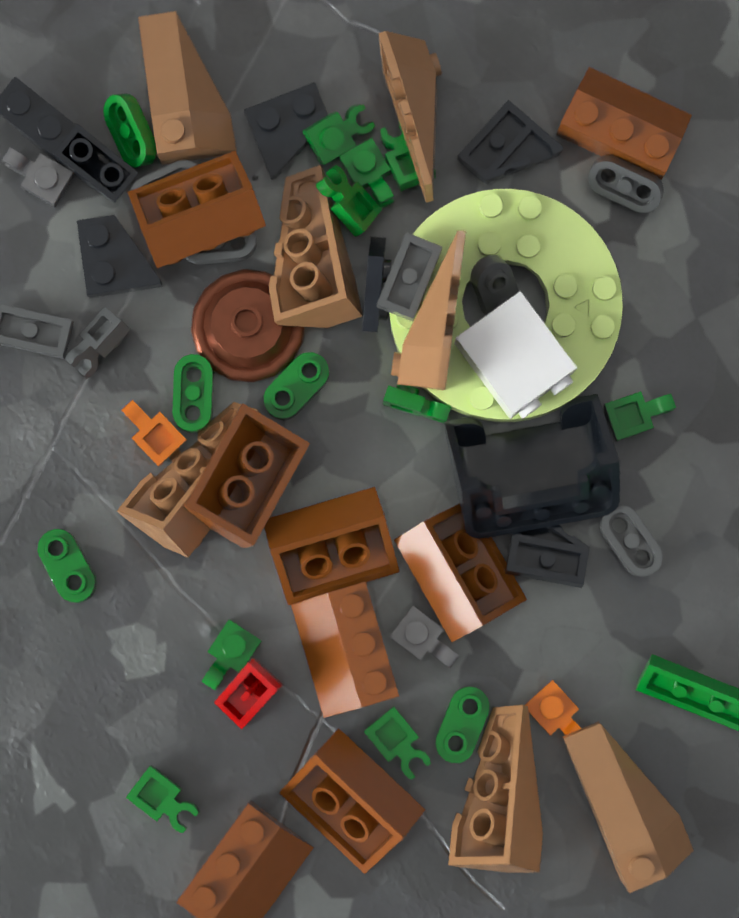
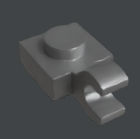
[2,148,75,207]
[389,606,459,668]

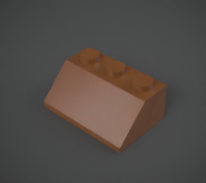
[556,67,692,180]
[128,151,266,268]
[184,403,310,548]
[264,487,400,605]
[394,503,527,642]
[291,581,399,718]
[279,728,426,874]
[176,800,314,918]

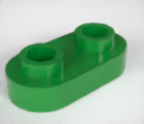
[103,93,157,167]
[264,352,329,420]
[172,354,214,433]
[38,529,97,603]
[435,687,489,763]

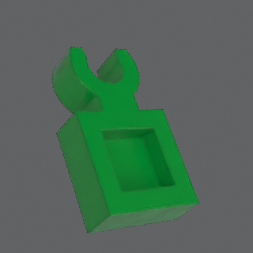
[302,104,375,165]
[381,122,436,192]
[315,165,382,237]
[383,383,451,424]
[364,706,431,779]
[126,765,200,833]

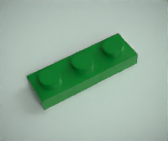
[636,654,739,731]

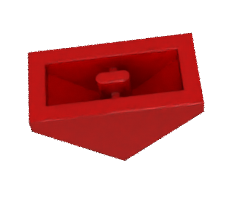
[214,658,284,729]

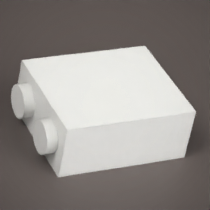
[454,291,577,419]

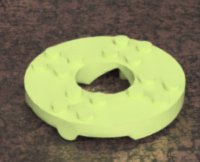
[389,189,623,422]

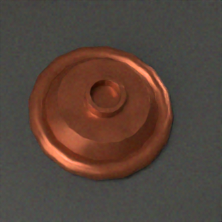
[191,269,305,382]

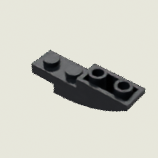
[0,77,138,203]

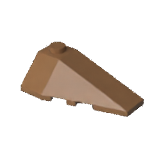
[138,11,237,165]
[378,31,442,203]
[269,165,363,328]
[391,230,466,390]
[117,402,260,558]
[448,705,543,873]
[563,721,694,893]

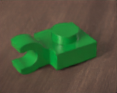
[339,138,394,209]
[603,391,676,442]
[201,620,262,691]

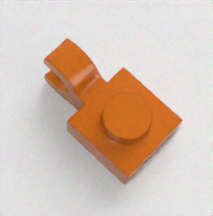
[121,400,187,467]
[525,680,582,736]

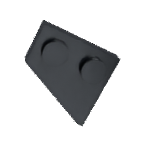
[362,237,392,332]

